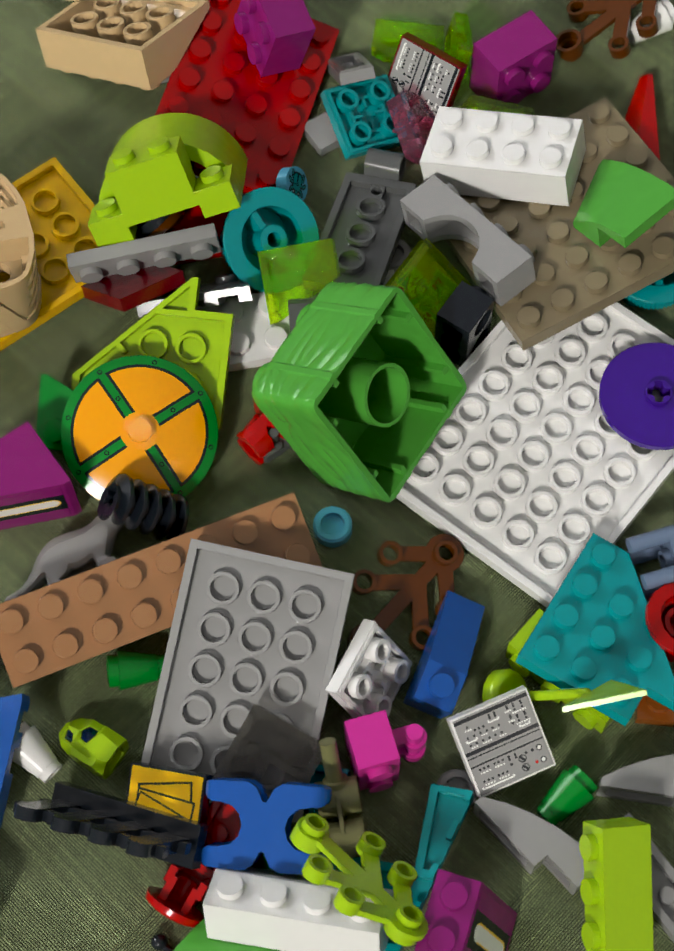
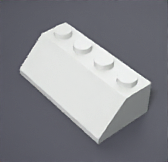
[203,867,394,951]

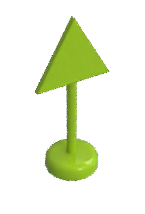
[482,668,648,712]

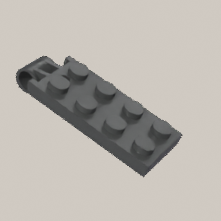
[303,148,417,292]

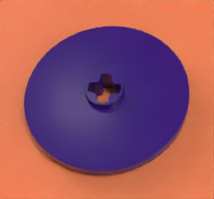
[599,343,674,450]

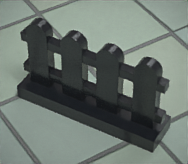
[13,781,209,870]

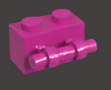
[344,710,427,793]

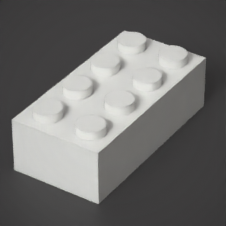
[420,106,586,206]

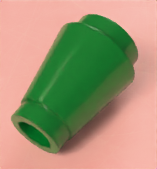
[106,650,165,691]
[536,764,598,826]

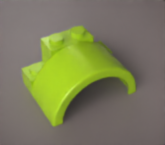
[88,113,248,247]

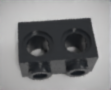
[434,281,494,366]

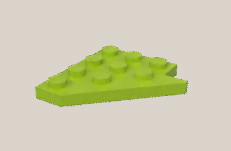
[71,277,235,430]

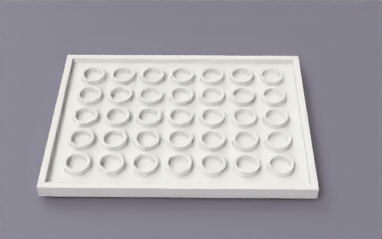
[396,302,674,608]

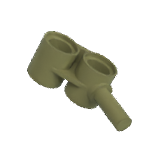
[314,737,366,862]

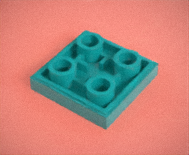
[320,74,412,160]

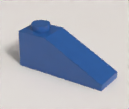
[403,590,485,719]

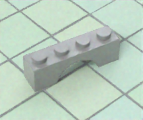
[400,175,536,306]

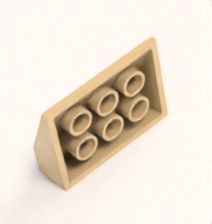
[35,0,210,90]

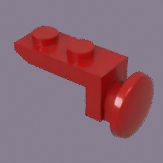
[145,801,241,928]

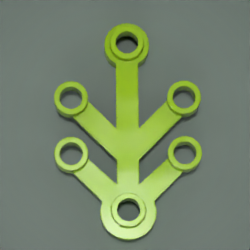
[290,813,429,946]

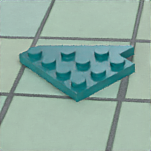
[515,533,674,727]

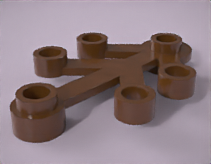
[556,0,659,62]
[347,534,464,651]

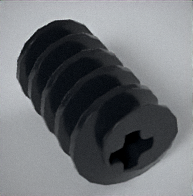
[97,474,189,540]

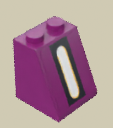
[0,421,82,530]
[415,868,518,951]

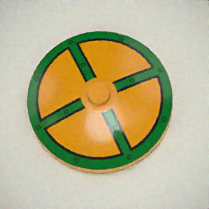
[61,355,218,501]

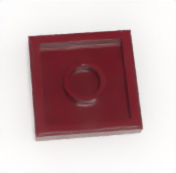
[81,266,186,312]

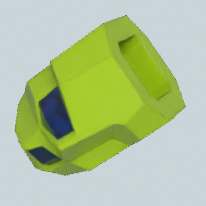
[58,718,130,780]

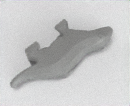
[5,516,125,602]

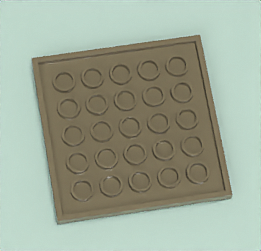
[445,97,674,351]

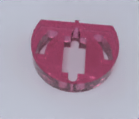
[386,91,436,164]

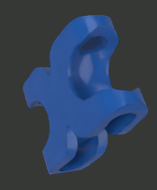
[201,778,332,875]

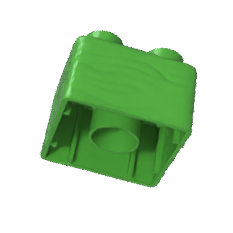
[252,281,467,503]

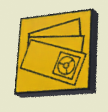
[120,762,213,849]

